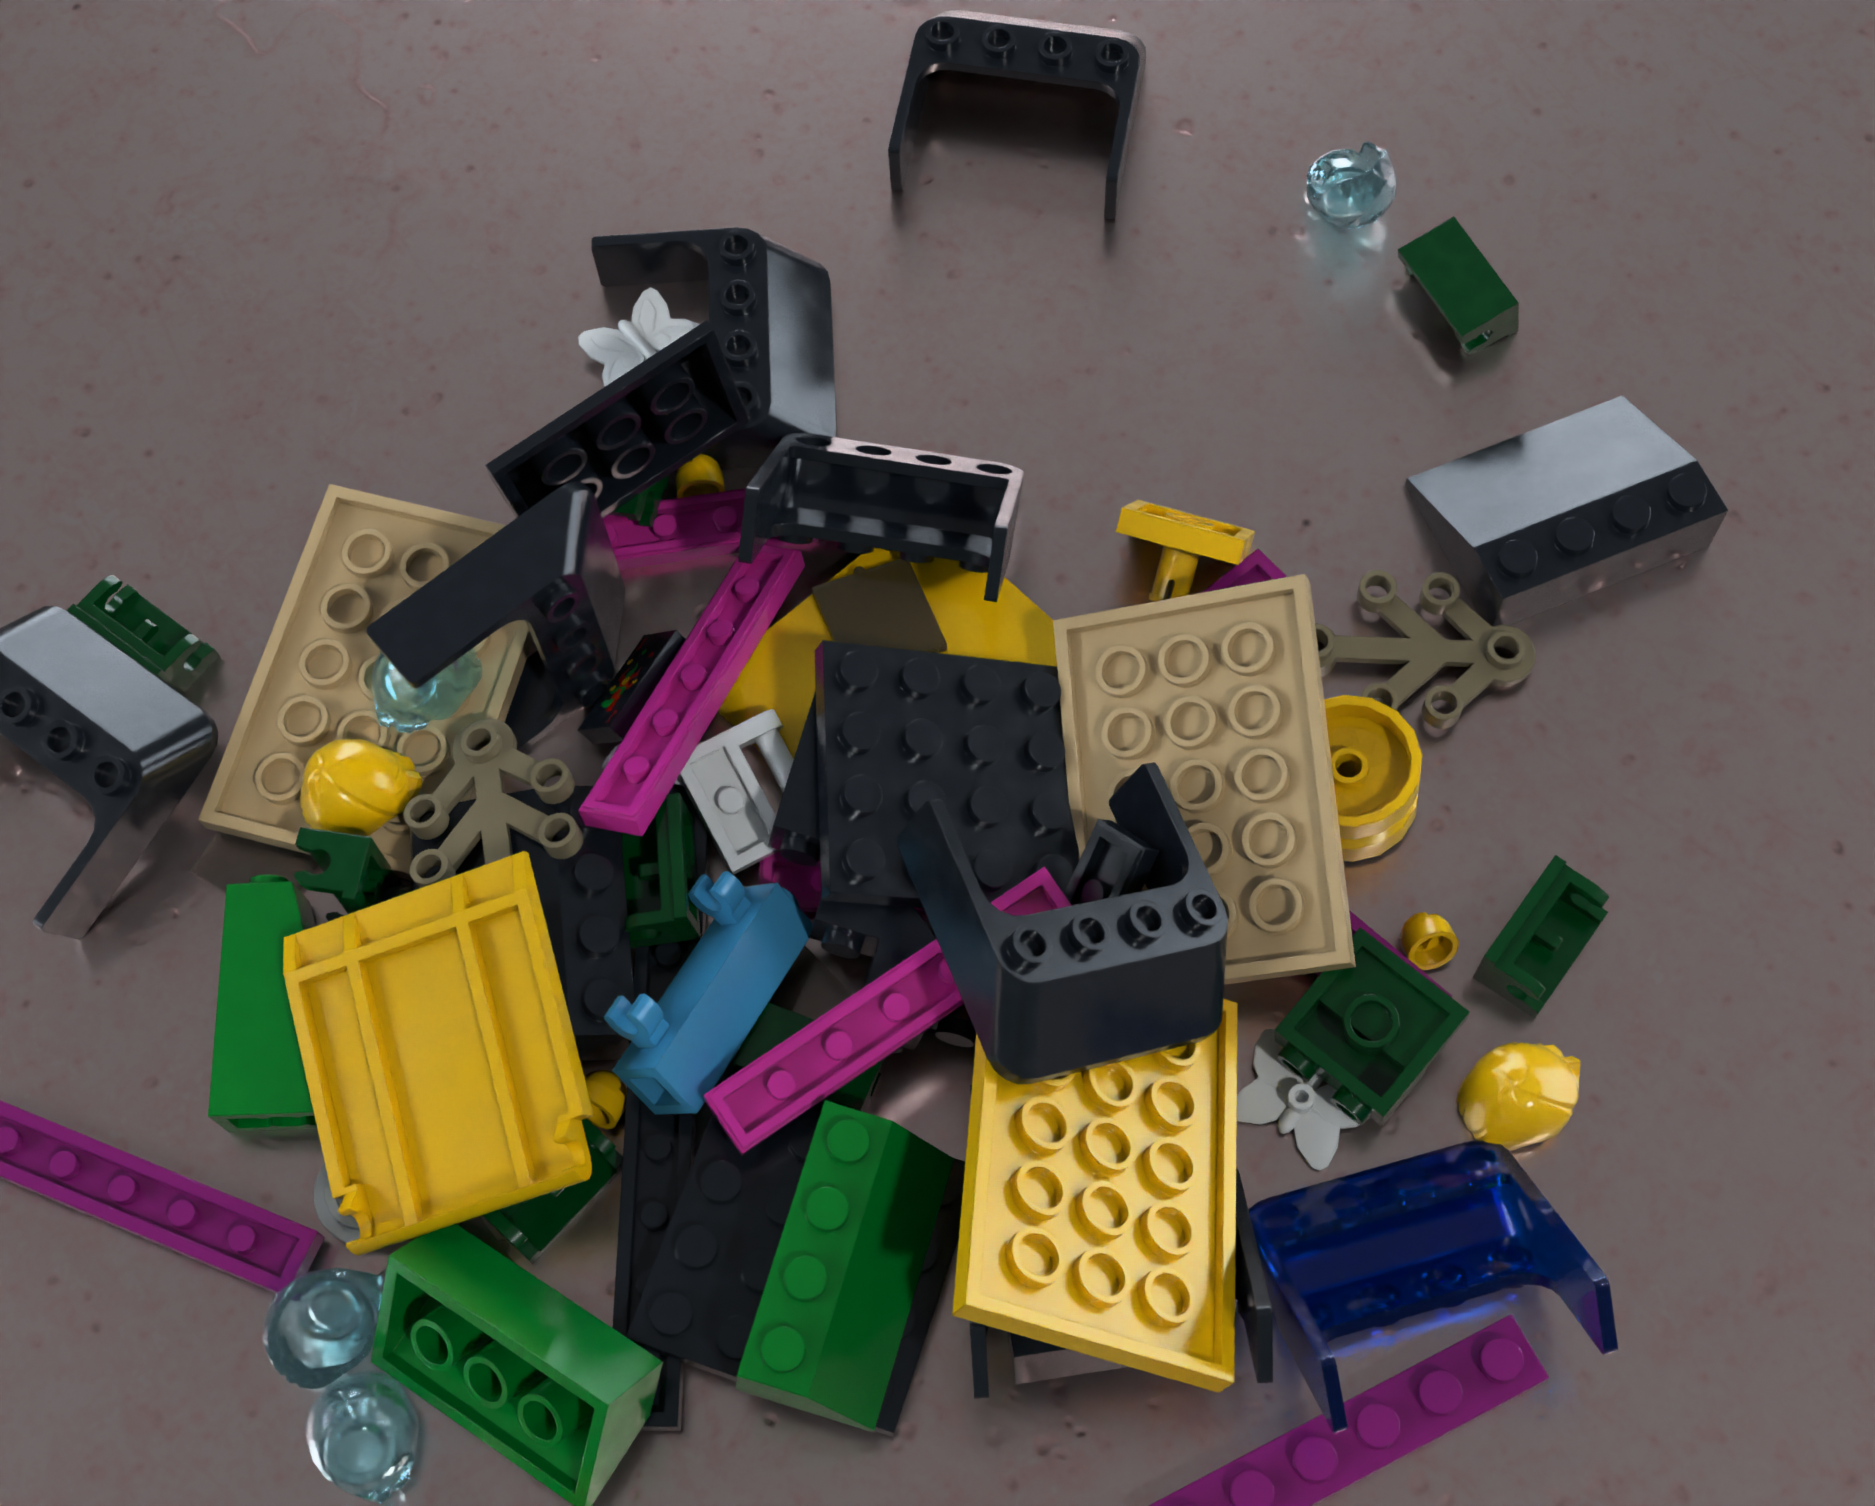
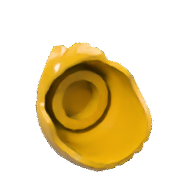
[300,739,422,836]
[1457,1042,1581,1151]

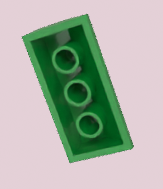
[736,1100,954,1433]
[370,1224,663,1506]

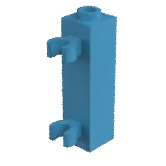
[604,871,813,1115]

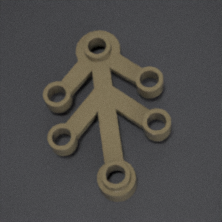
[1315,570,1536,729]
[403,719,584,888]

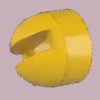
[675,454,725,498]
[1400,912,1459,970]
[585,1070,627,1129]

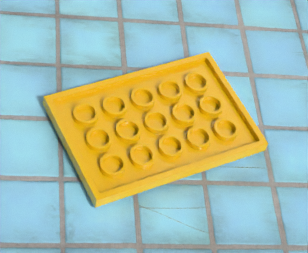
[952,998,1238,1393]

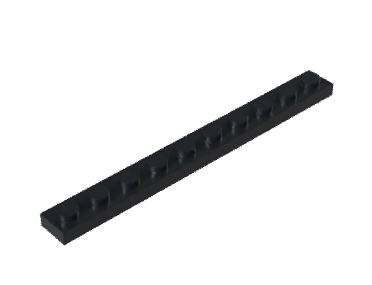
[612,784,710,1431]

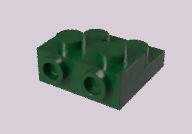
[1274,927,1470,1127]

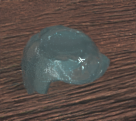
[1306,141,1397,229]
[371,648,482,733]
[262,1268,384,1389]
[305,1370,418,1504]

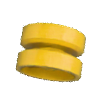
[1324,695,1423,862]

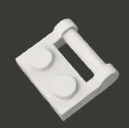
[678,709,794,875]

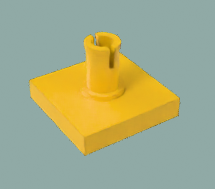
[1116,500,1255,601]

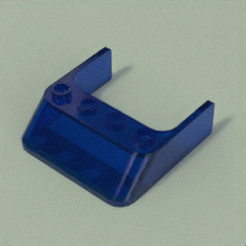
[1248,1140,1618,1433]

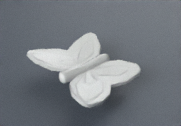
[578,287,700,386]
[1237,1029,1370,1171]

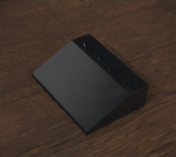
[485,320,750,518]
[1405,395,1728,626]
[409,786,635,1061]

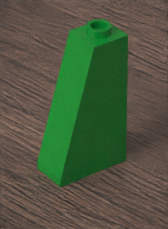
[208,874,317,1132]

